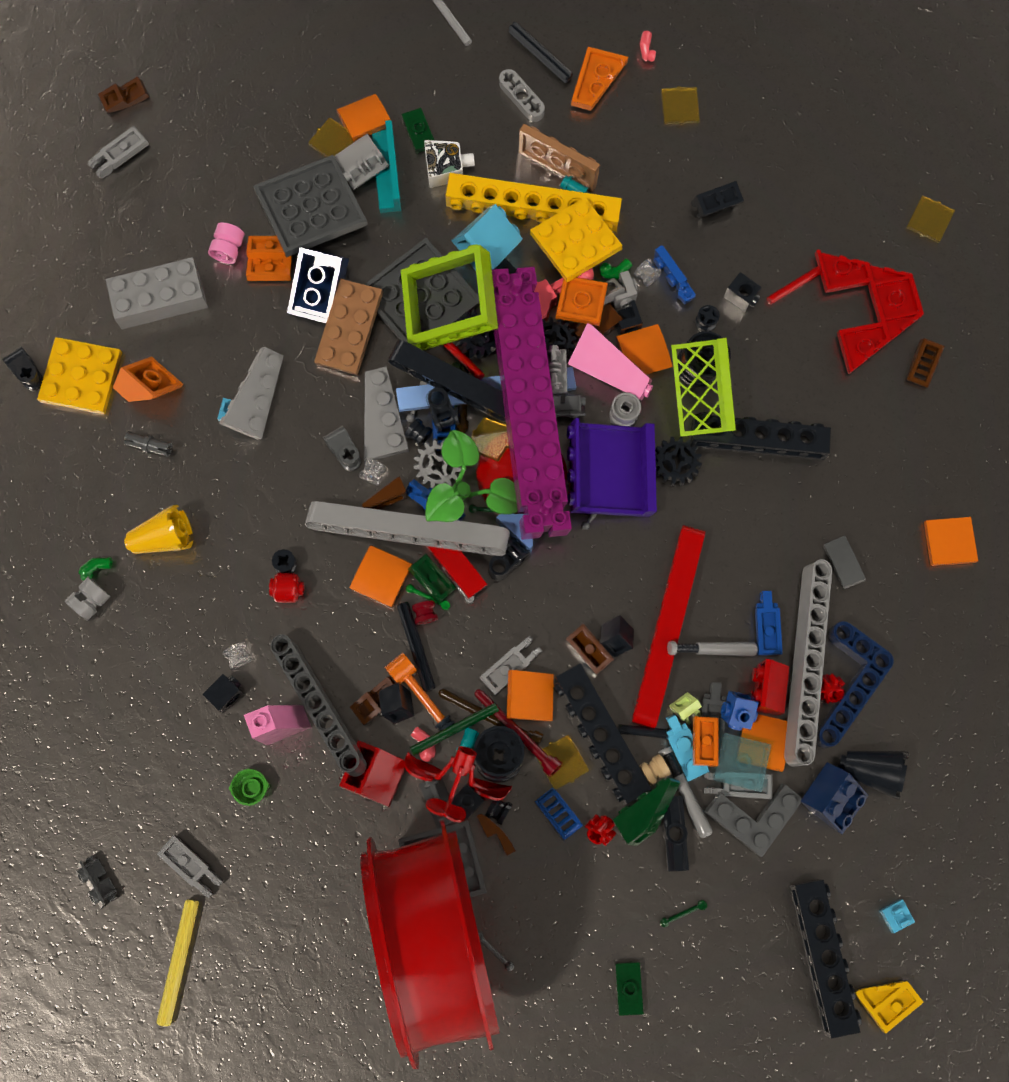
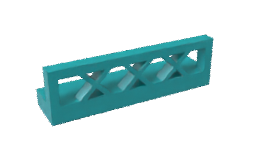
[372,120,401,213]

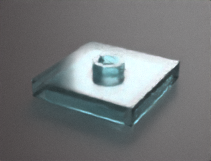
[713,733,771,792]

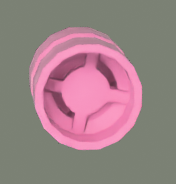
[208,222,245,264]

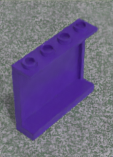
[567,418,657,517]

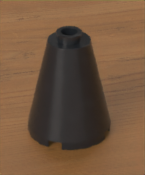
[839,751,909,799]

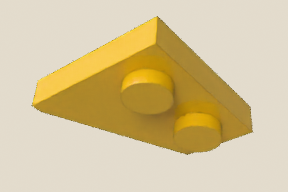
[854,980,923,1033]

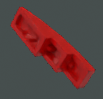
[426,546,487,599]

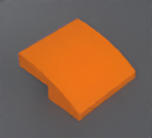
[337,94,391,142]
[246,236,292,281]
[615,324,673,375]
[350,545,413,607]
[736,714,787,772]

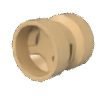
[639,754,671,786]

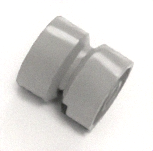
[609,393,641,427]
[64,577,111,621]

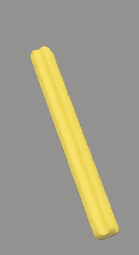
[157,899,199,1027]

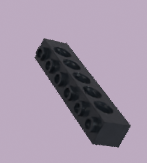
[690,412,831,460]
[553,663,652,805]
[790,879,862,1039]

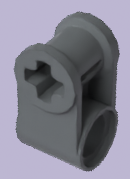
[323,426,361,471]

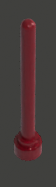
[474,689,563,777]

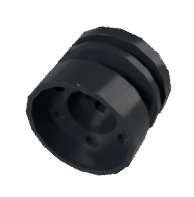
[677,331,731,388]
[474,726,524,783]

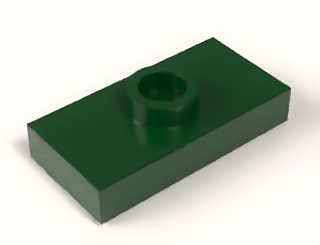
[401,108,435,154]
[408,554,457,604]
[615,962,644,1016]

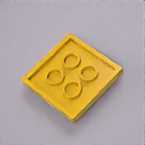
[530,197,623,283]
[37,337,122,415]

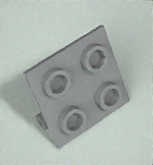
[334,134,389,190]
[547,345,567,394]

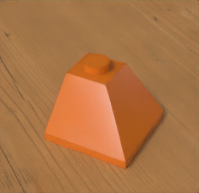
[113,356,183,402]

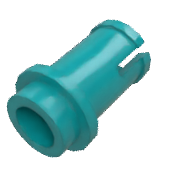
[560,176,589,193]
[456,728,480,751]

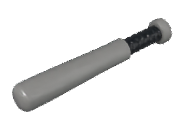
[667,641,758,656]
[659,746,713,838]

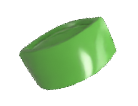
[229,769,271,806]

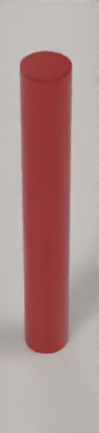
[767,266,820,305]
[443,342,485,380]

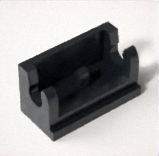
[691,181,744,218]

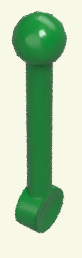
[406,584,450,610]

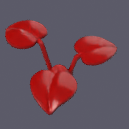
[404,746,512,823]

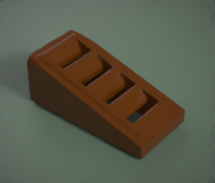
[906,338,945,388]
[362,476,407,510]

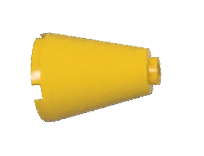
[124,505,193,554]

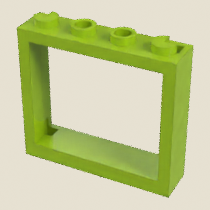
[401,244,498,350]

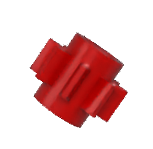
[820,673,845,704]
[585,814,617,846]

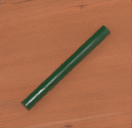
[410,703,499,756]

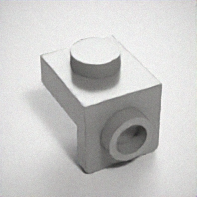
[613,271,637,309]

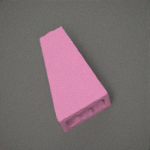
[568,323,653,400]
[244,705,311,745]

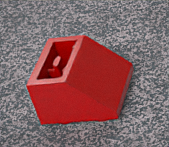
[750,659,790,716]
[339,740,405,807]

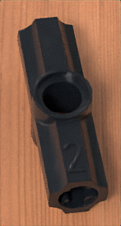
[663,796,689,872]

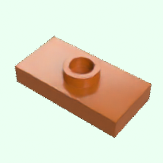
[693,716,718,767]

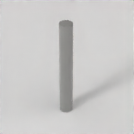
[432,0,472,46]

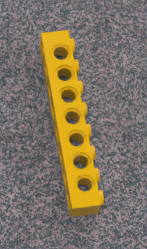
[445,173,622,232]

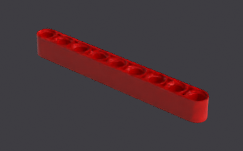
[632,525,706,729]

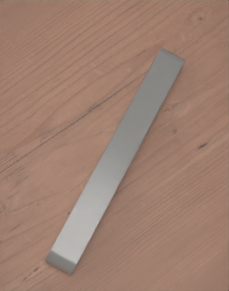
[305,501,510,556]
[784,559,832,767]

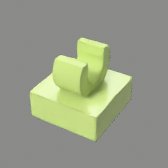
[669,692,702,725]

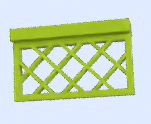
[671,338,736,437]

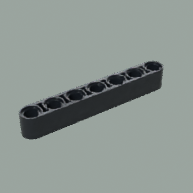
[388,340,506,424]

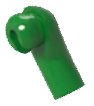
[600,258,633,279]
[78,557,113,581]

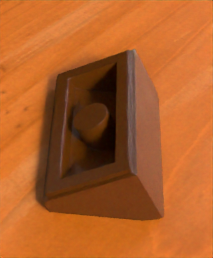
[566,623,614,675]

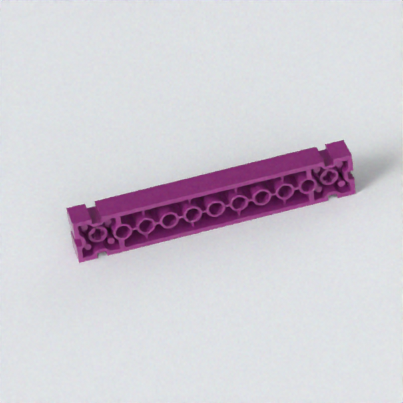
[492,267,572,540]

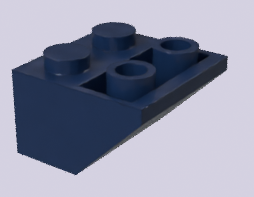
[801,762,869,835]

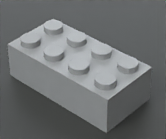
[105,257,208,329]

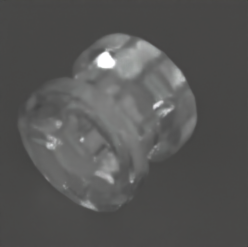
[634,259,662,287]
[358,458,386,485]
[223,642,252,670]

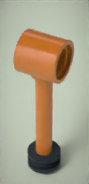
[384,653,455,731]

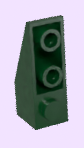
[613,778,680,846]

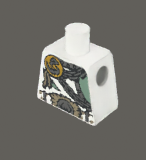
[424,140,475,188]

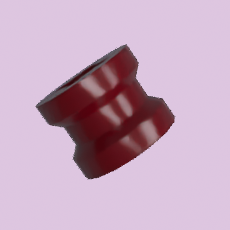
[412,601,438,625]

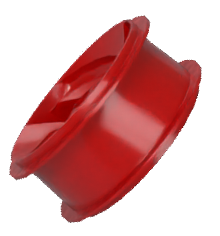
[360,820,500,1069]

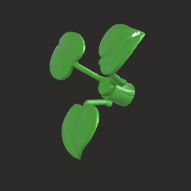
[425,430,518,522]

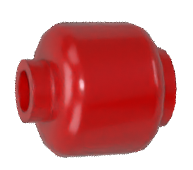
[269,573,304,603]

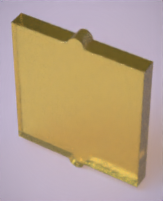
[662,86,700,125]
[308,117,355,157]
[906,195,955,243]
[471,417,509,462]
[536,735,589,790]

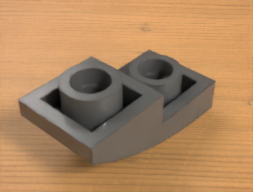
[823,536,866,589]

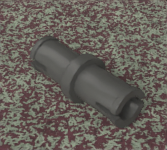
[124,431,173,457]

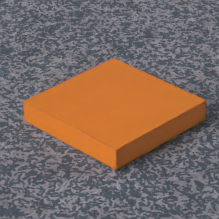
[556,277,608,326]
[924,517,978,566]
[507,670,554,722]

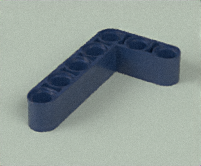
[816,621,894,748]

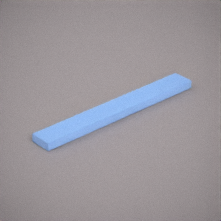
[396,367,576,412]

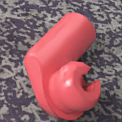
[640,31,656,62]
[411,726,436,762]

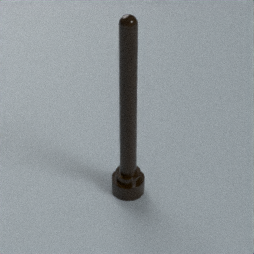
[438,689,544,746]

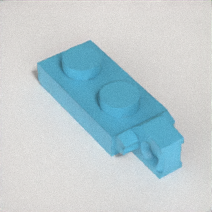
[666,714,710,782]

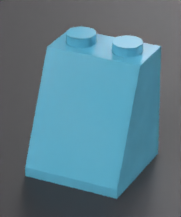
[451,204,523,271]

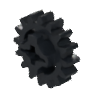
[456,310,496,359]
[542,317,577,359]
[655,437,702,486]

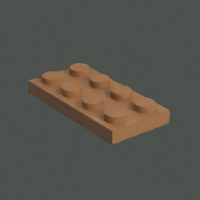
[519,124,600,192]
[314,279,383,375]

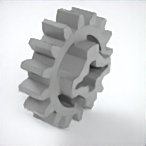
[413,438,461,488]

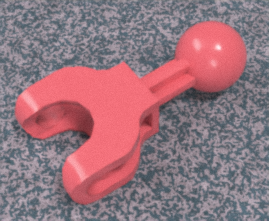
[534,268,594,322]

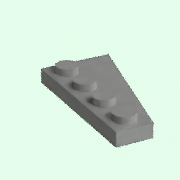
[218,347,284,440]
[364,366,409,463]

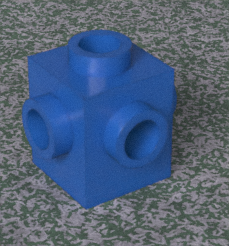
[721,691,759,731]

